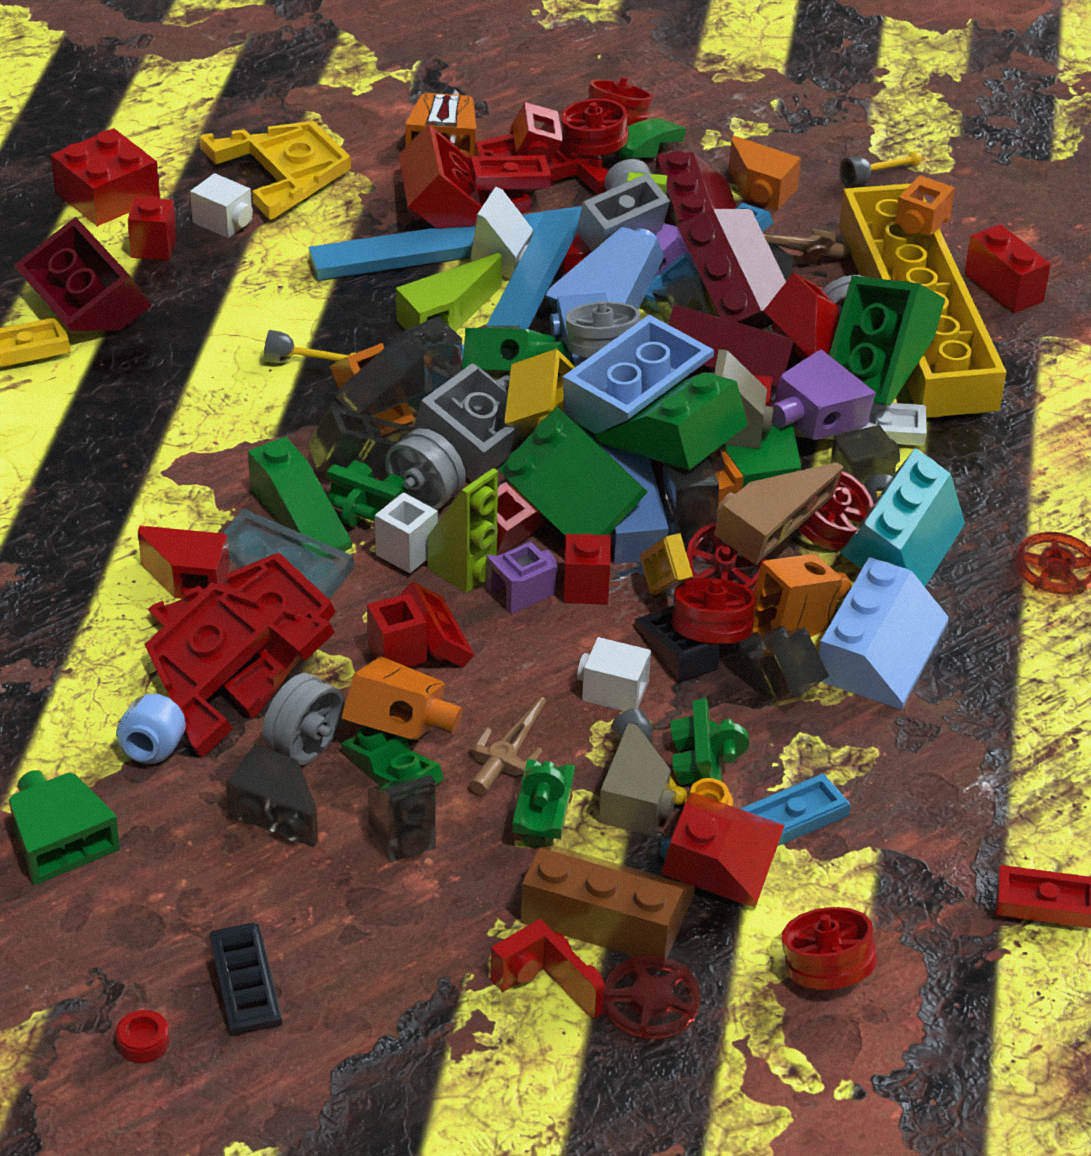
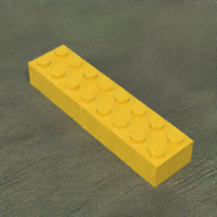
[839,183,1007,418]

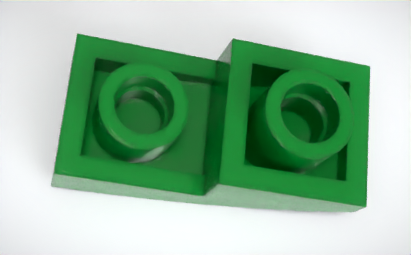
[616,118,686,161]
[341,726,444,803]

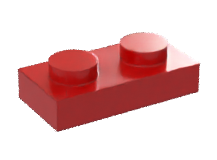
[469,155,552,192]
[401,581,475,667]
[995,865,1091,928]

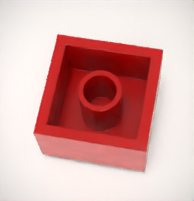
[50,128,160,227]

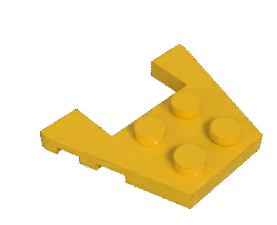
[199,121,351,220]

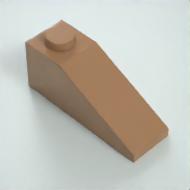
[714,462,844,565]

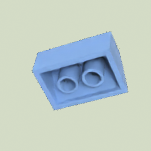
[563,315,714,434]
[816,557,949,710]

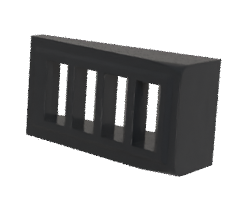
[635,606,720,683]
[209,922,282,1036]

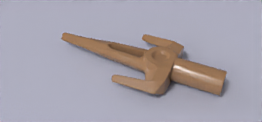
[763,229,851,263]
[470,697,546,796]

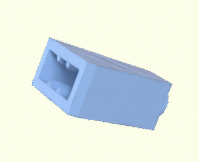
[546,226,665,313]

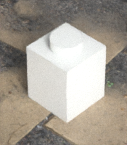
[190,173,253,238]
[375,493,438,573]
[577,637,651,711]

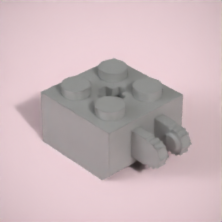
[413,363,537,482]

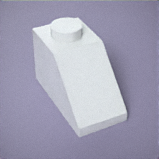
[470,187,533,279]

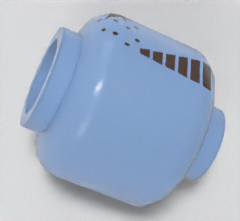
[116,694,186,764]

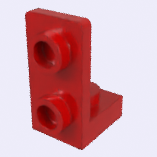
[490,918,605,1019]

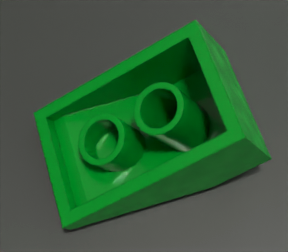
[829,275,945,406]
[595,372,748,470]
[498,406,648,536]

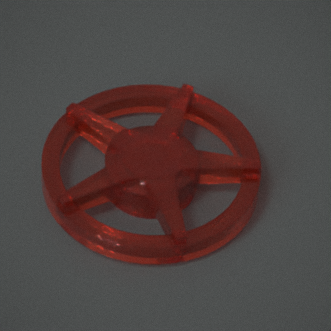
[1016,532,1091,595]
[603,956,701,1039]

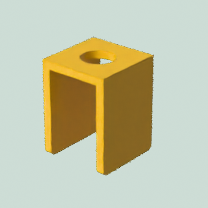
[505,349,583,430]

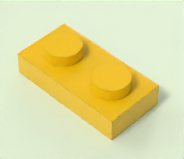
[0,317,71,367]

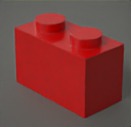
[965,224,1051,314]

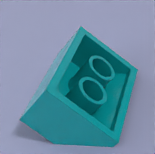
[840,448,965,587]

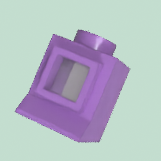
[486,541,558,614]

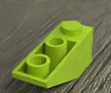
[396,252,502,340]
[427,468,498,594]

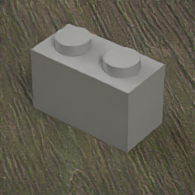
[576,173,670,251]

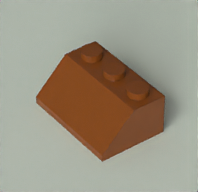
[521,846,696,965]

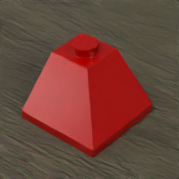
[661,792,785,908]

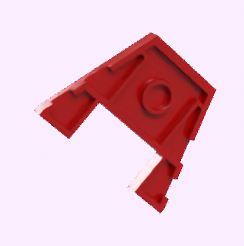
[474,127,608,214]
[148,552,336,719]
[144,582,335,758]

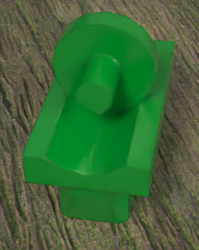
[327,460,407,527]
[671,698,749,786]
[512,759,575,848]

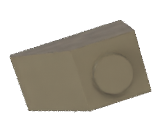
[715,349,774,449]
[599,723,676,837]

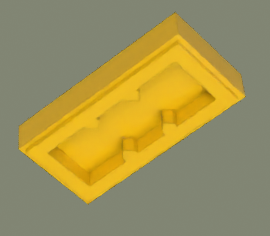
[639,533,693,596]

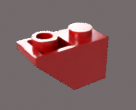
[763,273,839,360]
[497,482,549,556]
[137,525,230,599]

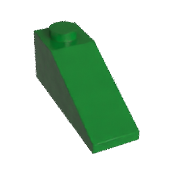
[248,436,352,564]

